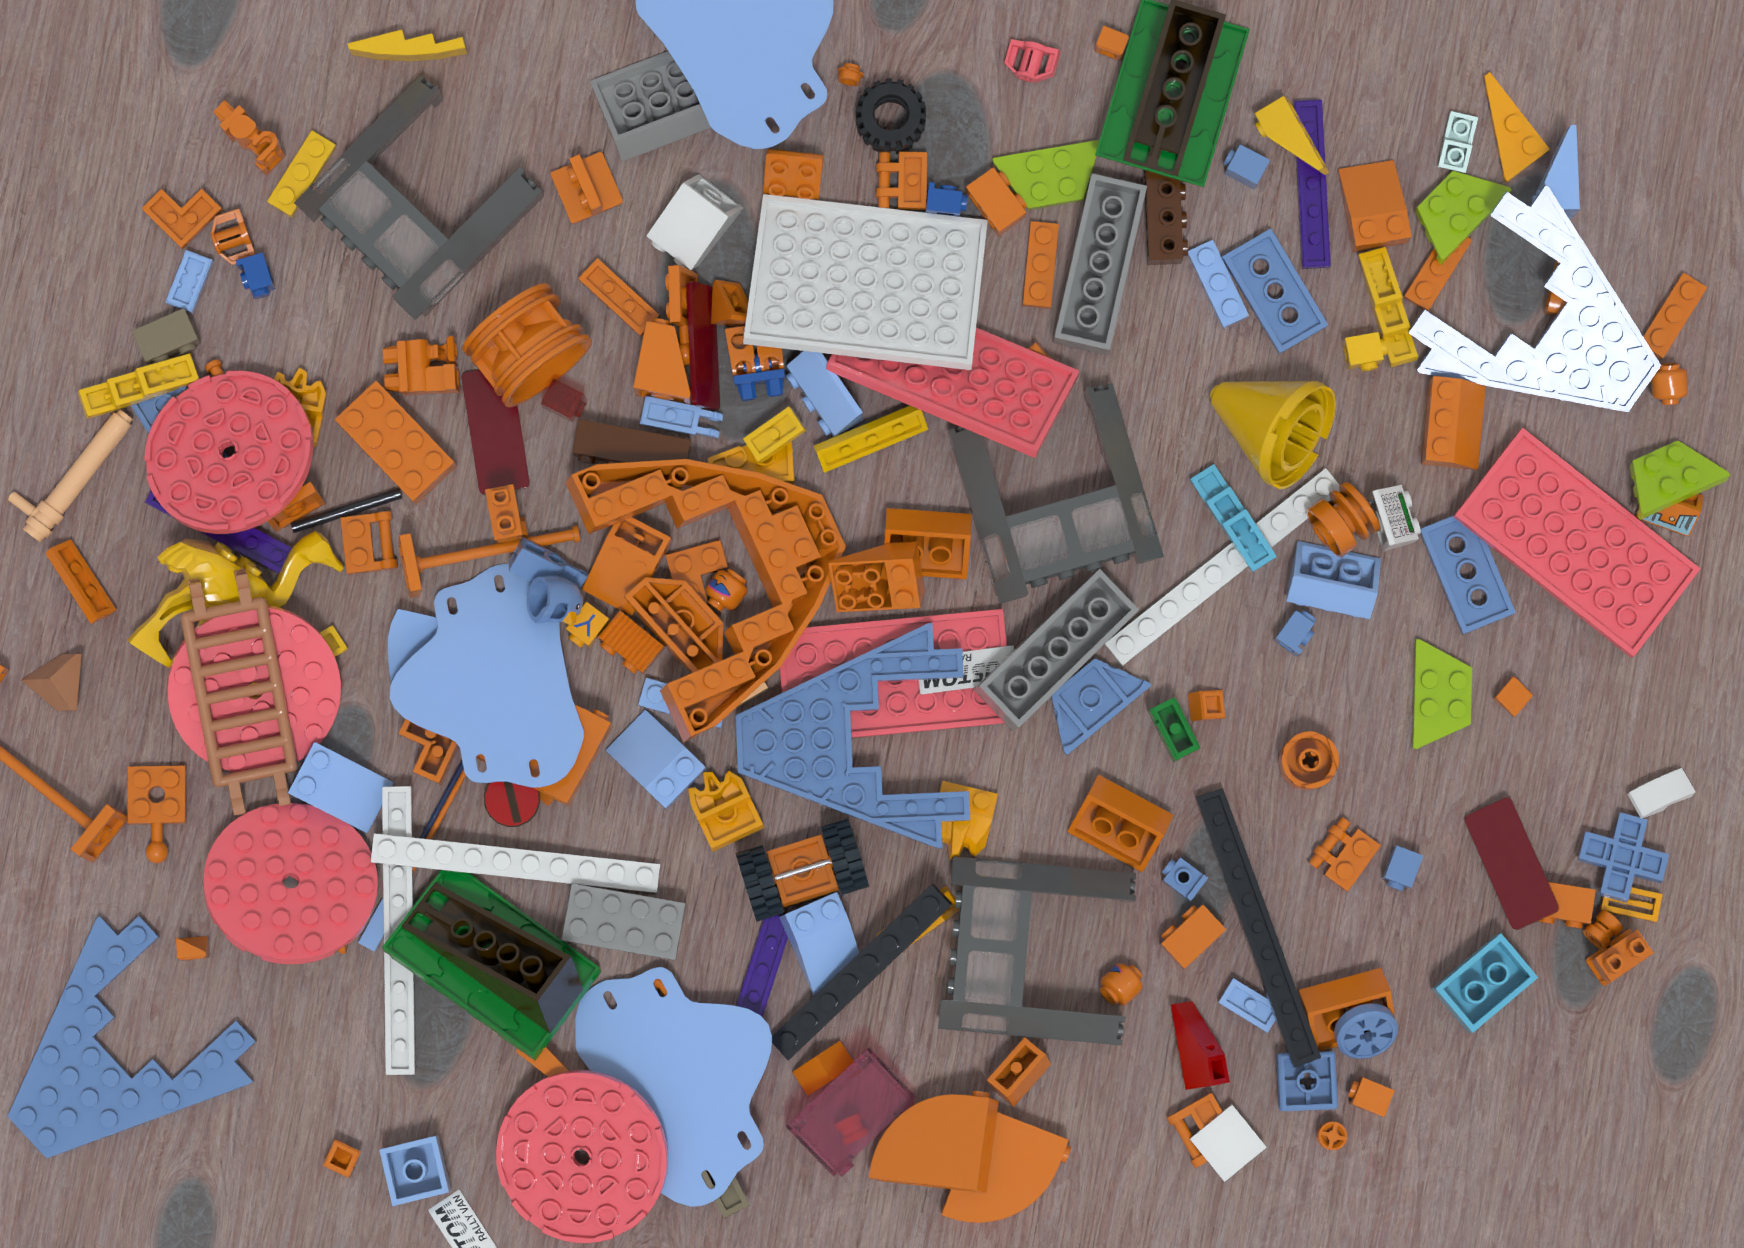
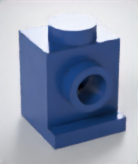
[926,182,968,217]
[235,252,275,299]

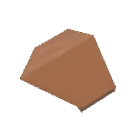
[21,653,82,711]

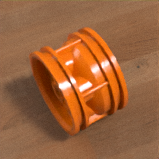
[462,283,592,407]

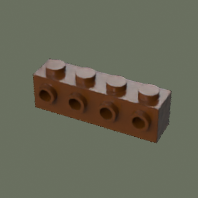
[1144,170,1188,265]
[572,419,692,464]

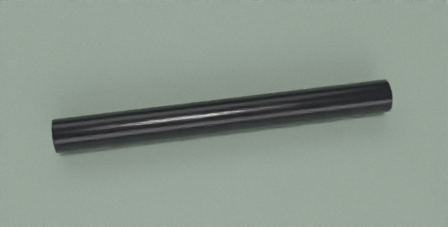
[290,488,402,533]

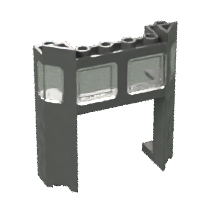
[294,75,544,320]
[948,383,1164,604]
[938,856,1136,1045]

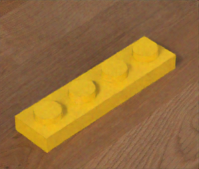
[813,406,929,473]

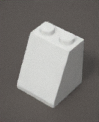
[647,174,743,270]

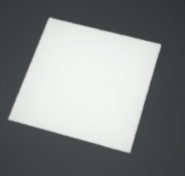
[1190,1105,1267,1182]

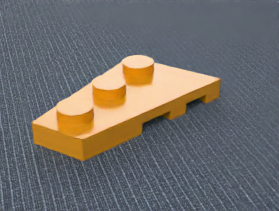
[708,441,794,484]

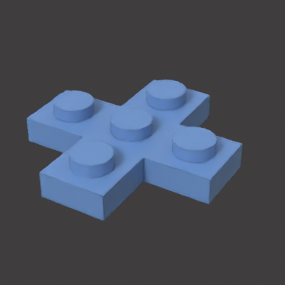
[1577,812,1669,903]

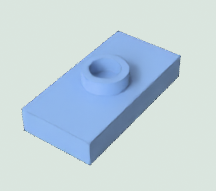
[165,250,214,314]

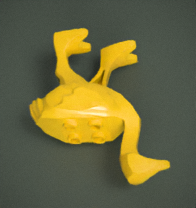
[128,530,344,668]

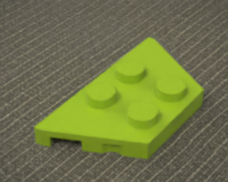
[992,140,1099,210]
[1415,171,1512,265]
[1630,441,1730,520]
[1412,639,1472,749]

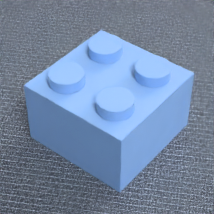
[379,1135,452,1206]

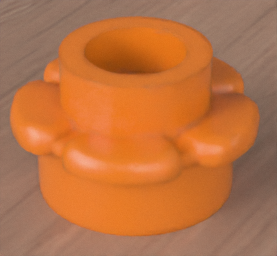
[837,63,864,86]

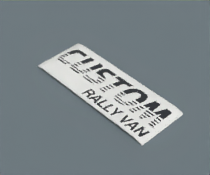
[919,645,1014,695]
[428,1190,497,1248]

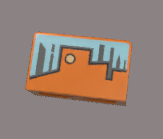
[1636,494,1704,536]

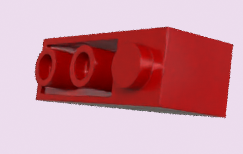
[1171,1001,1230,1090]

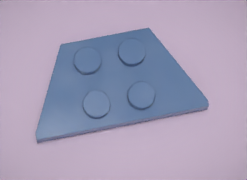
[1051,659,1152,756]

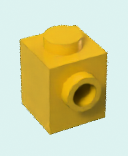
[1342,332,1387,372]

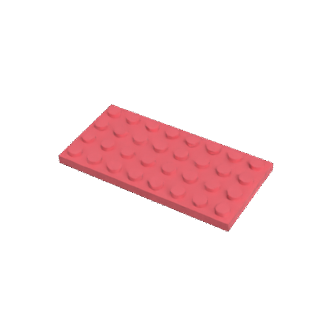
[826,328,1080,458]
[1453,428,1701,658]
[780,609,1007,738]

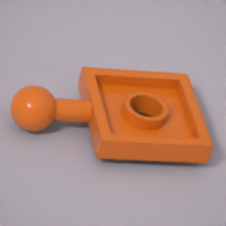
[665,265,698,366]
[128,766,187,864]

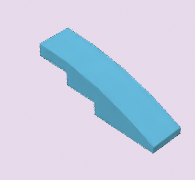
[1190,464,1277,572]

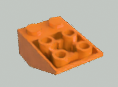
[582,517,672,616]
[828,542,925,612]

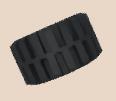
[855,78,926,154]

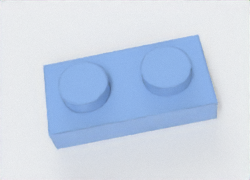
[1218,978,1275,1033]

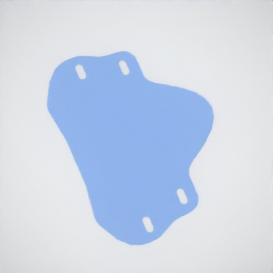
[635,0,834,149]
[389,564,584,788]
[575,967,772,1207]

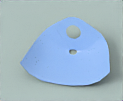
[388,609,438,683]

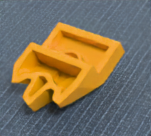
[274,367,326,447]
[688,771,765,852]
[931,781,998,860]

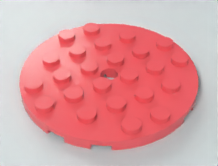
[144,371,314,534]
[167,605,341,772]
[203,803,378,964]
[496,1070,668,1243]

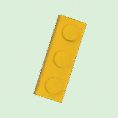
[267,131,337,218]

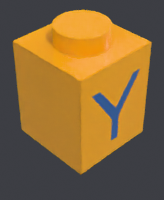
[566,602,610,648]

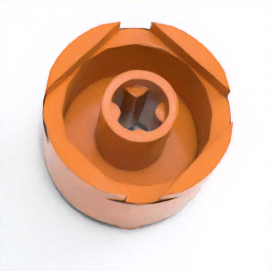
[1278,731,1339,791]

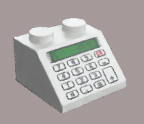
[1366,485,1421,552]

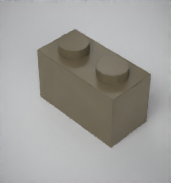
[132,308,201,365]

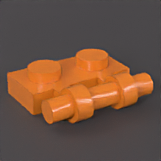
[876,152,927,210]
[1308,817,1381,892]

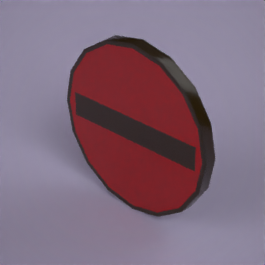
[484,782,541,827]

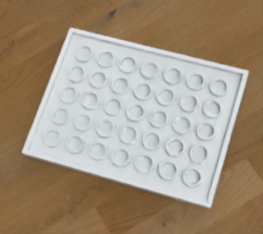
[743,194,988,370]

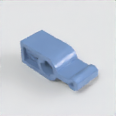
[509,537,588,590]

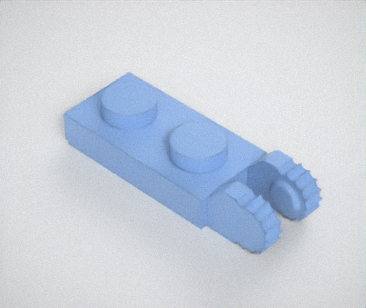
[640,396,723,438]

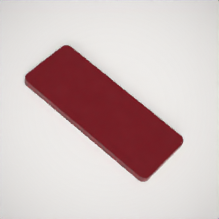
[686,281,720,410]
[461,370,530,495]
[1465,798,1559,930]

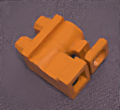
[213,100,286,176]
[383,336,460,396]
[485,484,529,543]
[1586,928,1654,986]

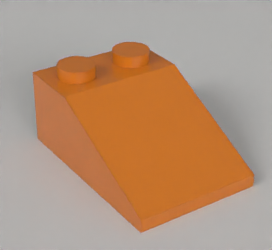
[1338,160,1412,252]

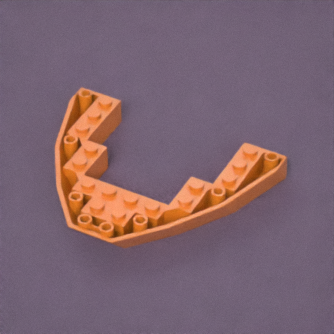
[565,459,846,743]

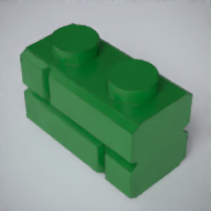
[1148,697,1201,762]

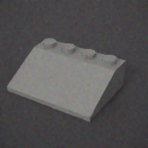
[590,51,711,162]

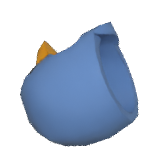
[526,574,583,625]

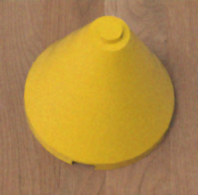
[1210,381,1336,489]

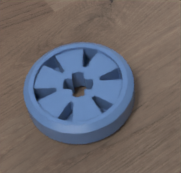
[1334,1004,1398,1059]

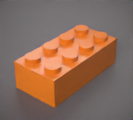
[335,381,457,505]

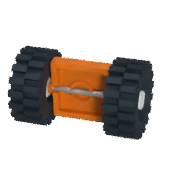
[735,818,869,922]

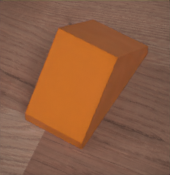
[711,280,749,327]
[792,1041,856,1096]

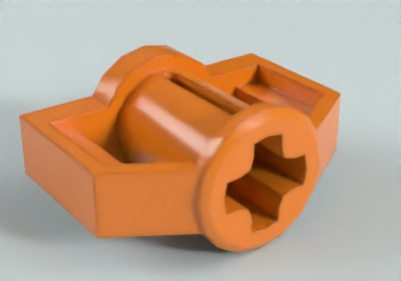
[210,208,256,265]

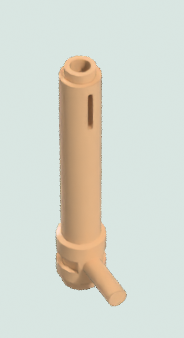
[8,409,133,543]

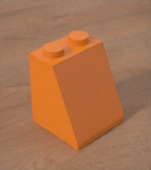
[633,318,692,405]

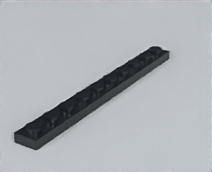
[1195,788,1321,1068]

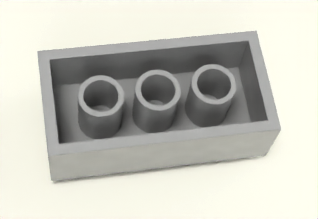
[562,884,686,961]

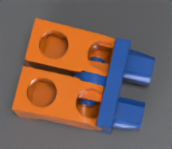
[725,326,785,401]

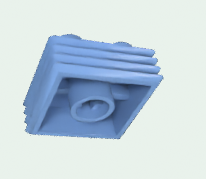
[1276,1051,1338,1111]

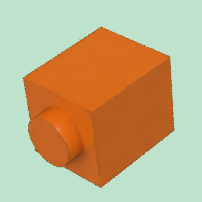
[1347,1077,1395,1117]

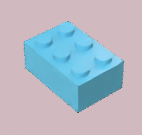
[1431,933,1539,1033]

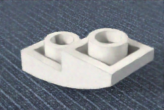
[1627,768,1695,819]

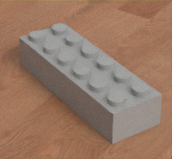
[1053,173,1147,355]
[973,569,1139,731]

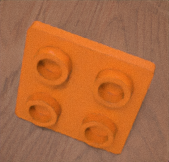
[763,149,824,200]
[551,152,623,224]

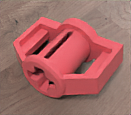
[1004,39,1061,83]

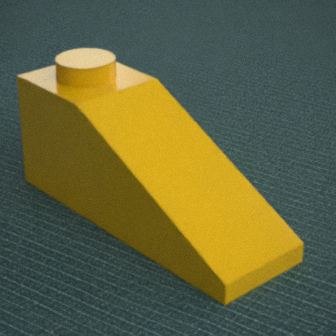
[1255,96,1329,175]

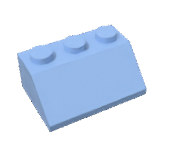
[785,351,863,437]
[1287,541,1381,619]

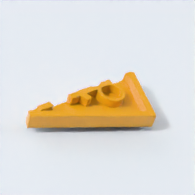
[1484,72,1550,183]

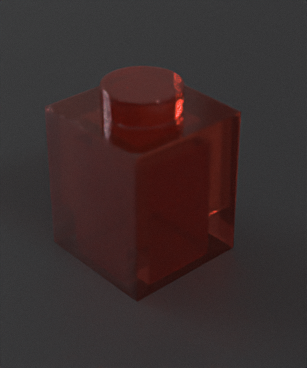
[540,378,587,423]

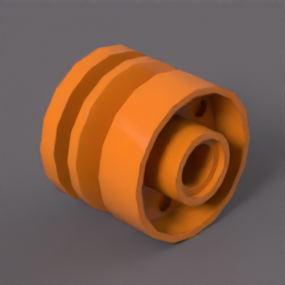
[1306,482,1380,558]

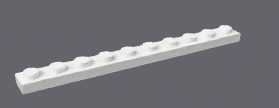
[1104,468,1340,666]
[382,786,415,1075]
[371,834,660,893]

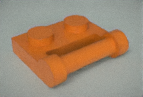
[340,511,398,575]
[1167,1093,1223,1168]

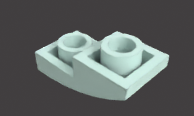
[1438,111,1478,173]

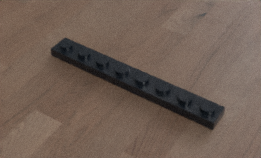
[772,883,953,1060]

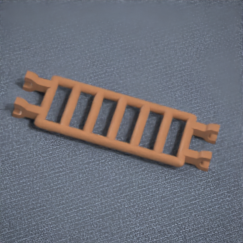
[181,569,298,816]

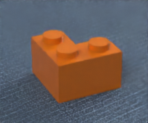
[399,719,459,785]

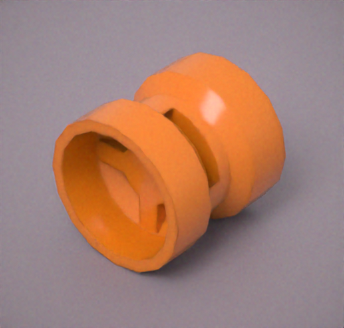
[1583,910,1623,950]

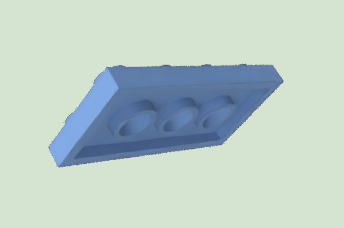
[1222,229,1328,355]
[1420,516,1516,635]

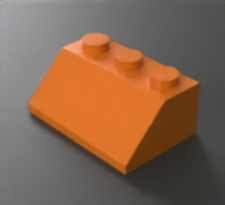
[1421,376,1486,470]
[884,508,972,579]
[1067,774,1174,873]
[1299,968,1395,1051]

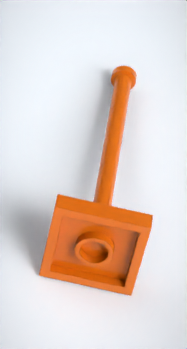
[204,359,326,532]
[398,525,580,598]
[0,746,128,863]

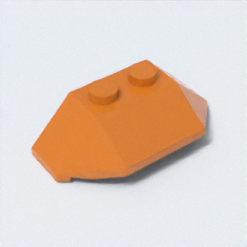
[624,577,724,673]

